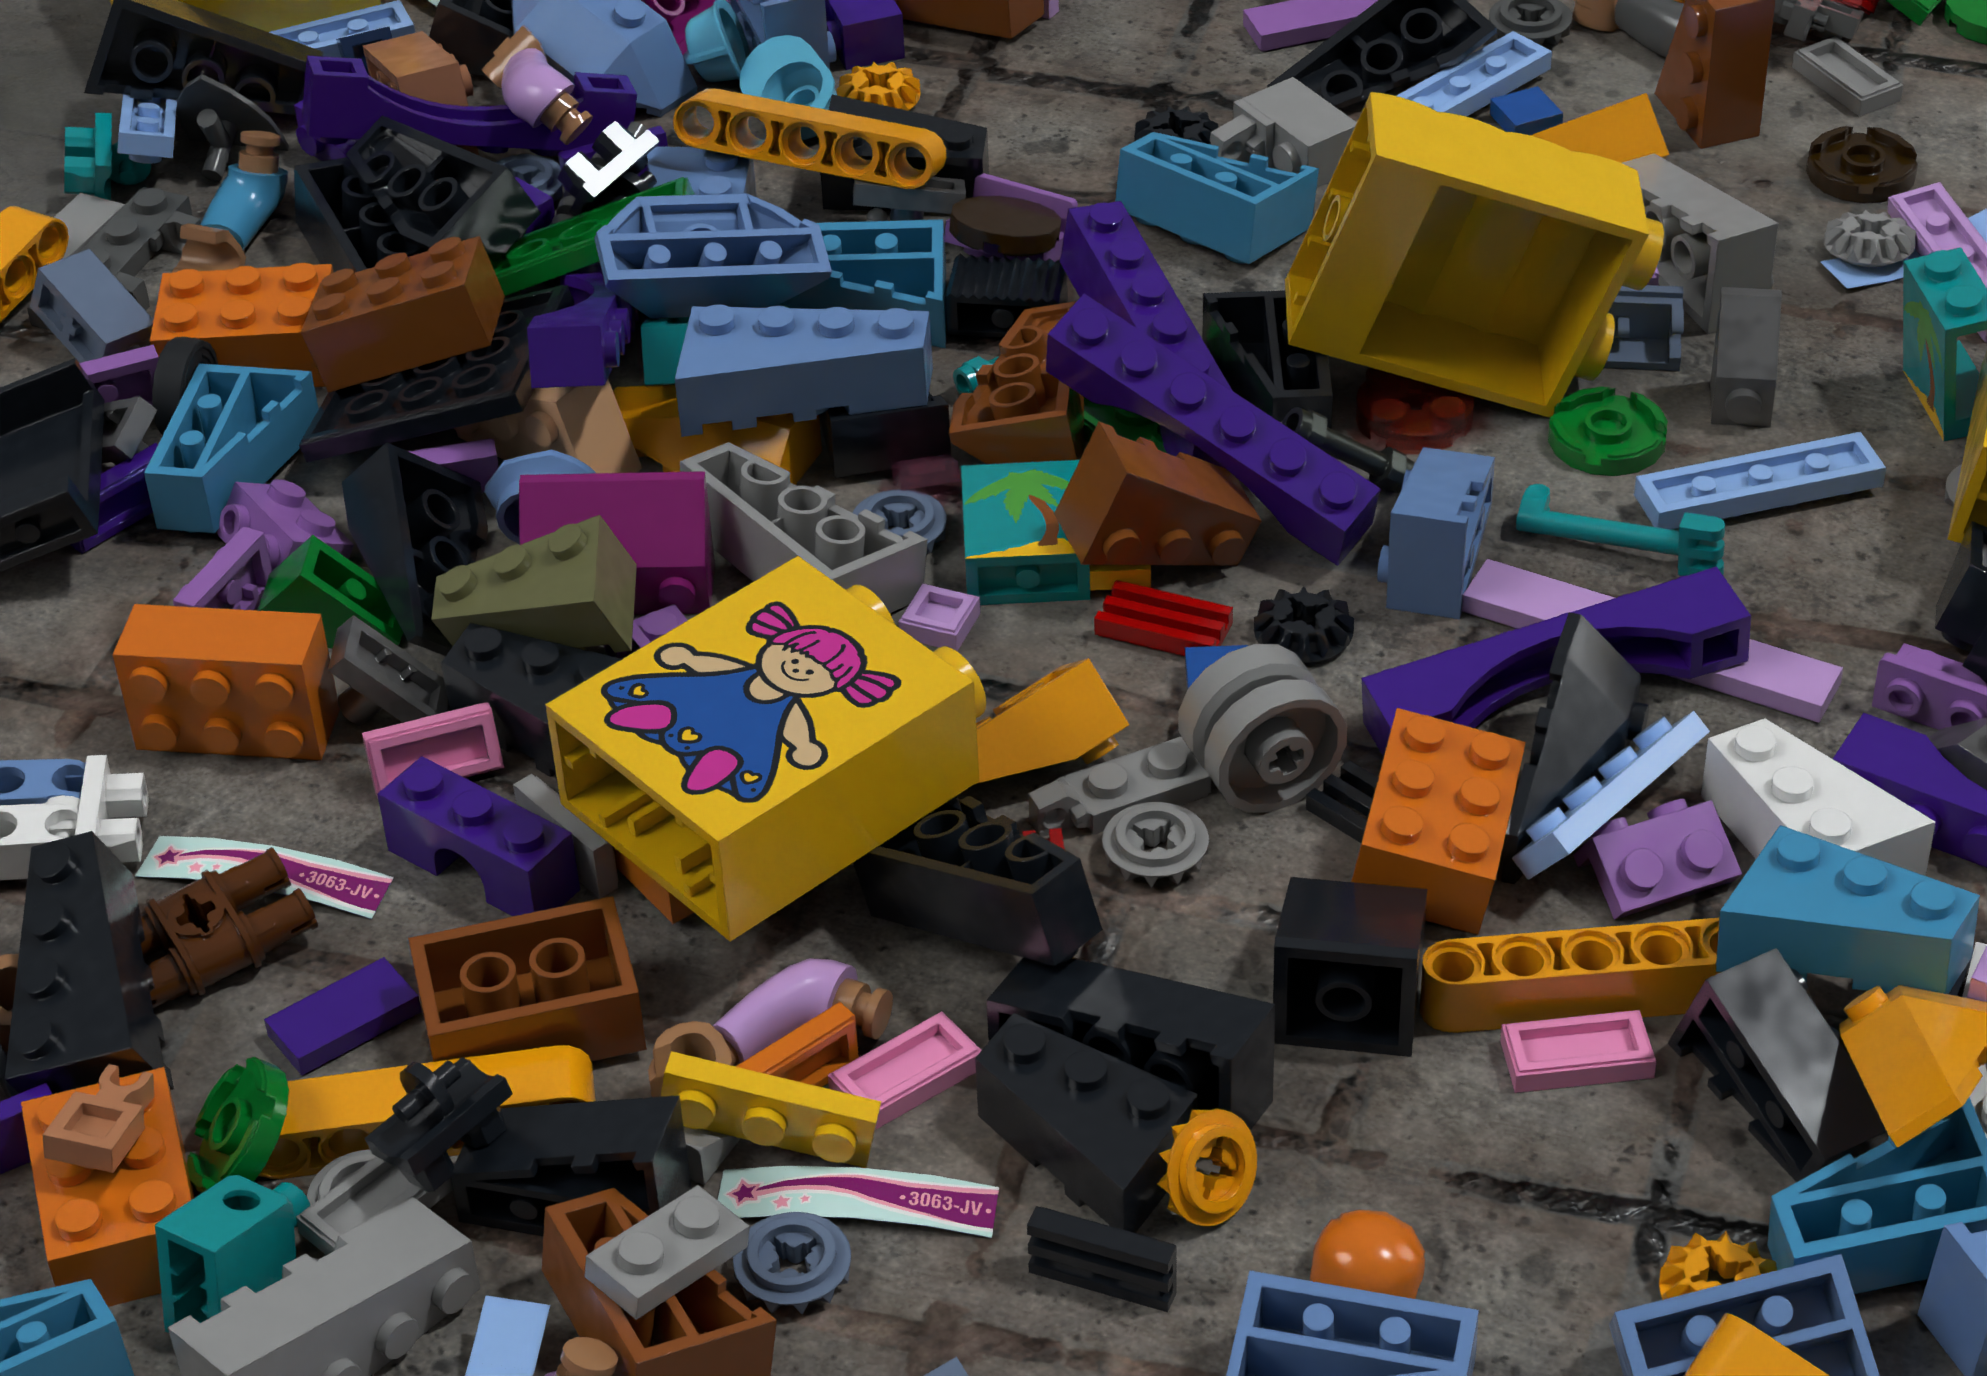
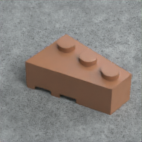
[363,31,479,155]

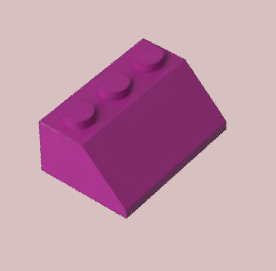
[519,471,715,615]

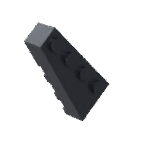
[84,0,323,115]
[294,157,426,273]
[987,957,1275,1131]

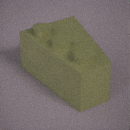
[431,515,637,653]

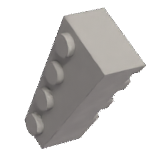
[1622,153,1779,334]
[680,442,928,613]
[168,1196,481,1376]

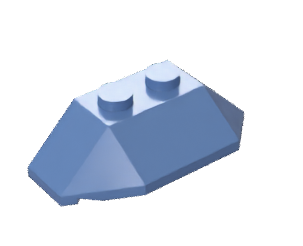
[511,0,697,117]
[594,193,832,318]

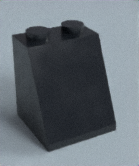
[1273,877,1428,1057]

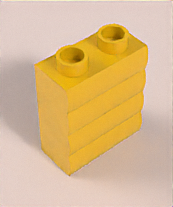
[1285,92,1664,418]

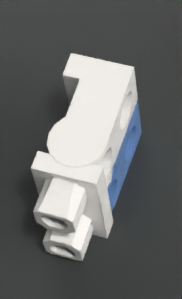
[0,755,149,880]

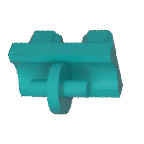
[64,113,151,200]

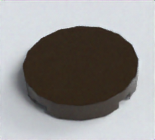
[1806,126,1918,204]
[949,196,1061,256]

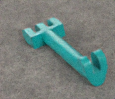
[1516,484,1725,576]

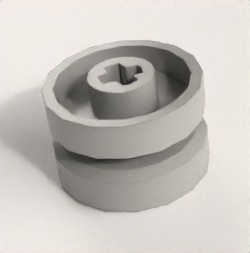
[1178,644,1347,813]

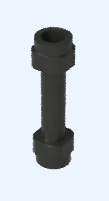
[1282,407,1415,493]

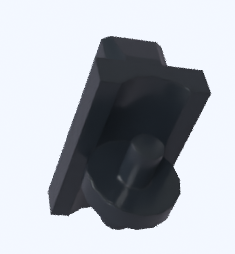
[557,121,660,216]
[364,1057,513,1192]

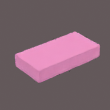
[362,702,504,798]
[1500,1010,1656,1093]
[828,1011,982,1130]

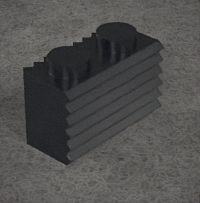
[945,254,1068,338]

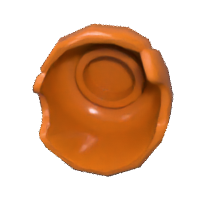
[1310,1209,1425,1299]

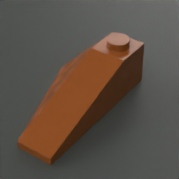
[949,301,1085,464]

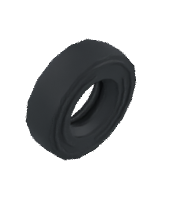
[152,337,218,436]

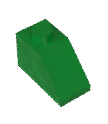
[258,535,403,648]

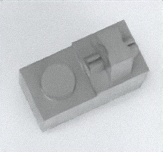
[1210,77,1357,188]

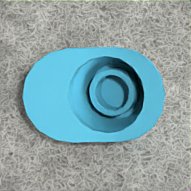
[683,0,750,83]
[740,35,837,141]

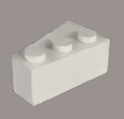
[1701,718,1935,876]

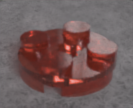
[1356,367,1474,454]

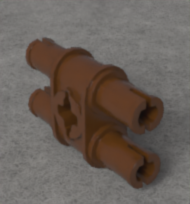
[140,847,319,1009]

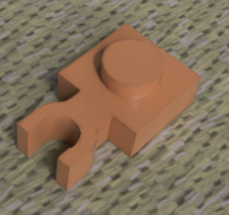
[43,1064,154,1173]

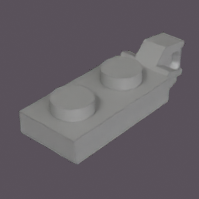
[1028,737,1211,837]

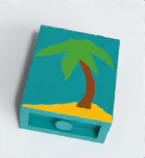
[1903,247,1987,441]
[961,460,1090,605]

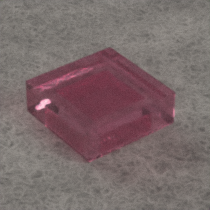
[891,454,961,490]

